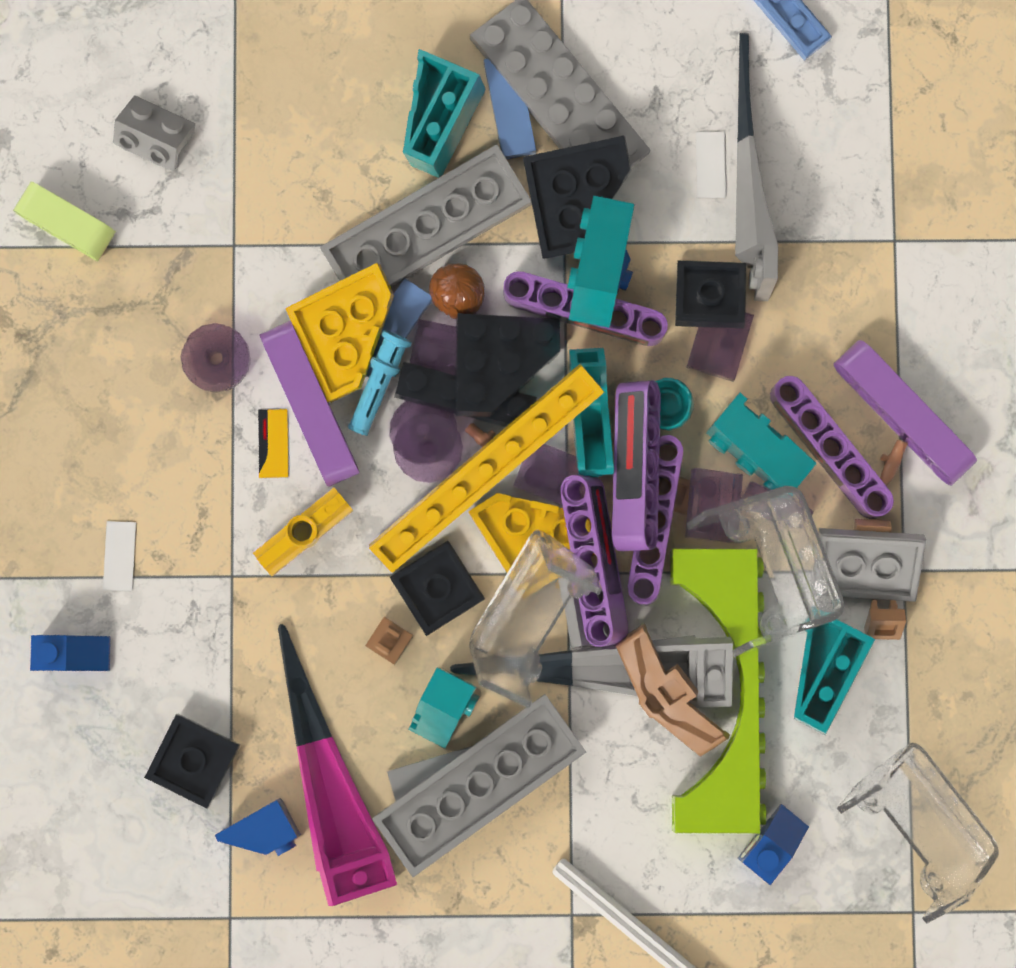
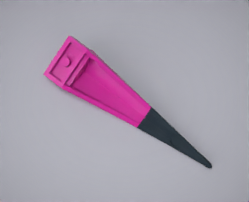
[278,624,397,906]

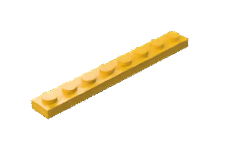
[369,364,604,573]

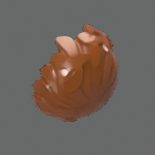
[429,263,485,319]

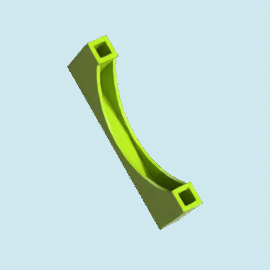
[670,549,766,834]

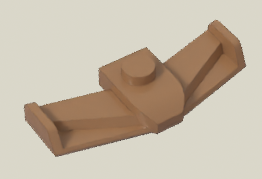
[616,623,730,757]

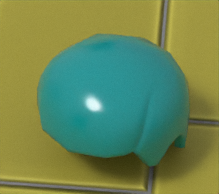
[656,377,694,431]

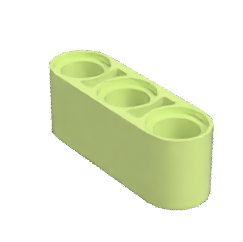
[13,182,116,261]

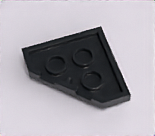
[523,135,632,259]
[455,313,560,417]

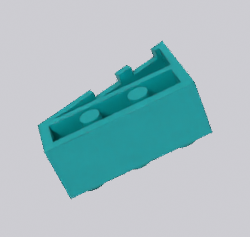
[403,49,486,178]
[567,196,635,328]
[706,392,817,499]
[794,606,875,735]
[408,667,480,749]

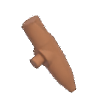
[465,423,496,447]
[880,440,908,486]

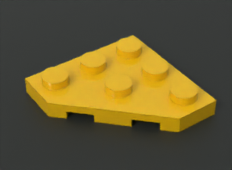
[285,263,394,403]
[468,493,596,600]

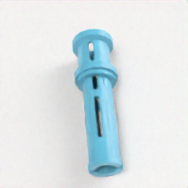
[347,330,412,436]

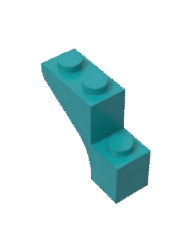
[569,348,614,477]

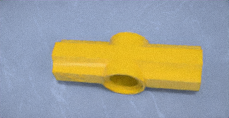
[253,487,353,577]

